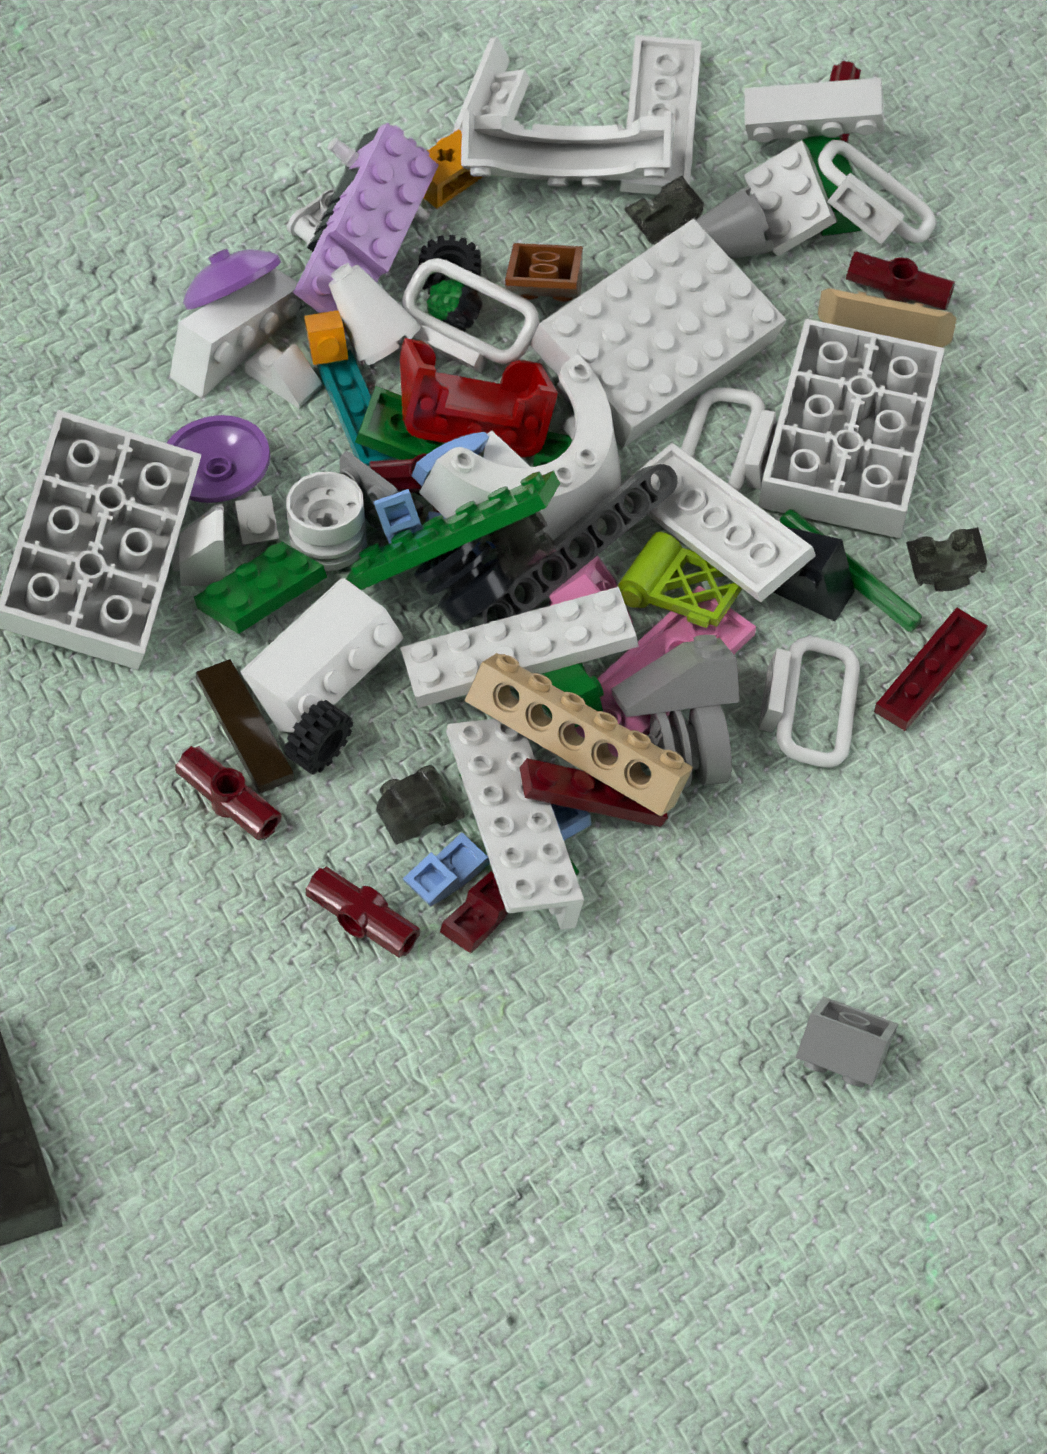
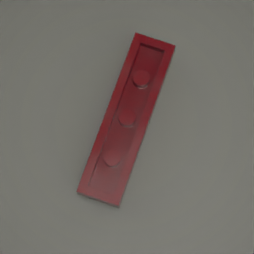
[874,607,988,731]
[520,758,668,827]

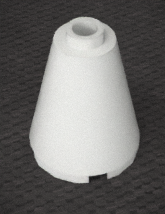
[329,263,420,366]

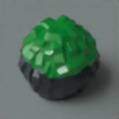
[426,278,483,332]

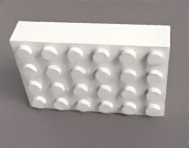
[530,218,787,448]
[758,319,945,539]
[0,410,202,670]

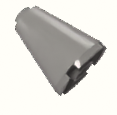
[695,186,774,259]

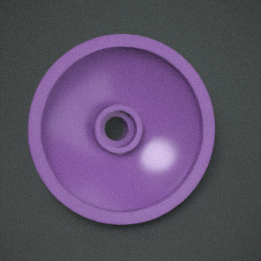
[183,248,281,310]
[167,415,270,503]

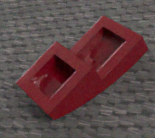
[440,871,508,954]

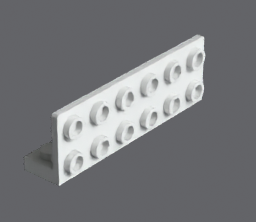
[446,719,584,930]

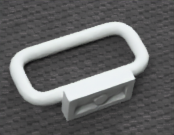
[818,140,936,245]
[402,258,539,374]
[681,387,777,492]
[758,636,860,768]

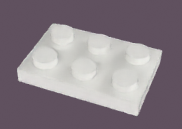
[744,140,837,256]

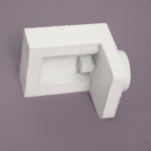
[232,491,279,546]

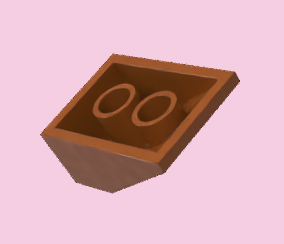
[505,243,583,302]

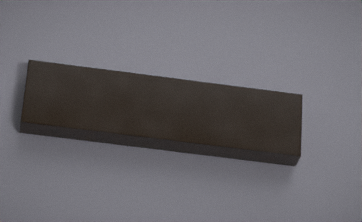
[196,659,294,794]

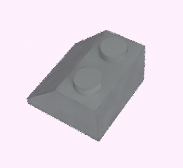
[796,996,898,1087]

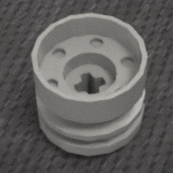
[649,705,732,789]

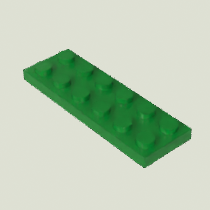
[346,470,560,590]

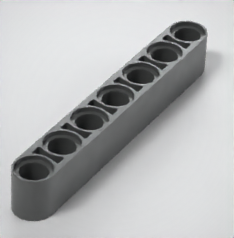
[471,464,678,627]

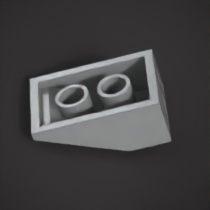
[611,635,740,717]

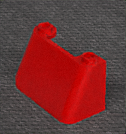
[400,338,558,457]

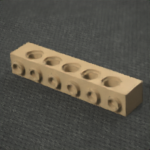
[465,653,694,816]

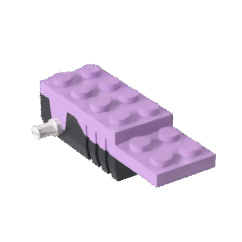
[293,123,439,334]

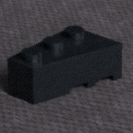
[773,527,855,621]

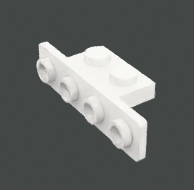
[454,37,530,132]

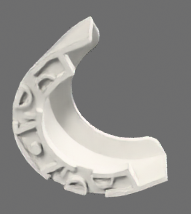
[461,110,675,187]
[419,353,621,556]

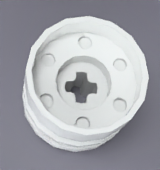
[286,472,367,571]

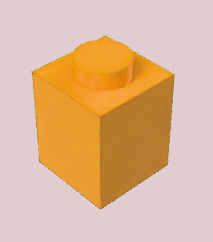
[304,310,348,365]

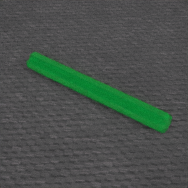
[780,509,922,632]

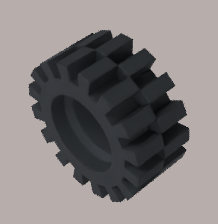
[418,235,482,295]
[284,700,353,775]

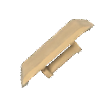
[818,288,957,348]

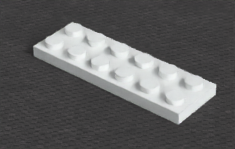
[620,35,702,198]
[620,443,816,602]
[400,587,639,708]

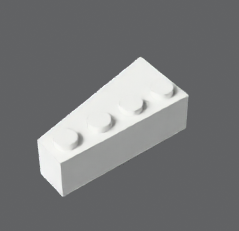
[170,268,301,399]

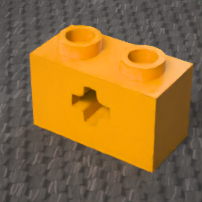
[423,129,483,209]

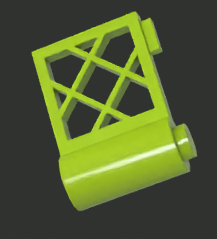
[617,532,742,628]

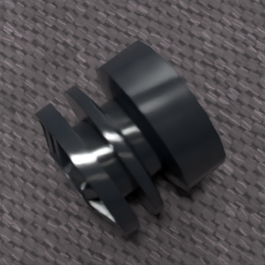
[414,537,515,626]

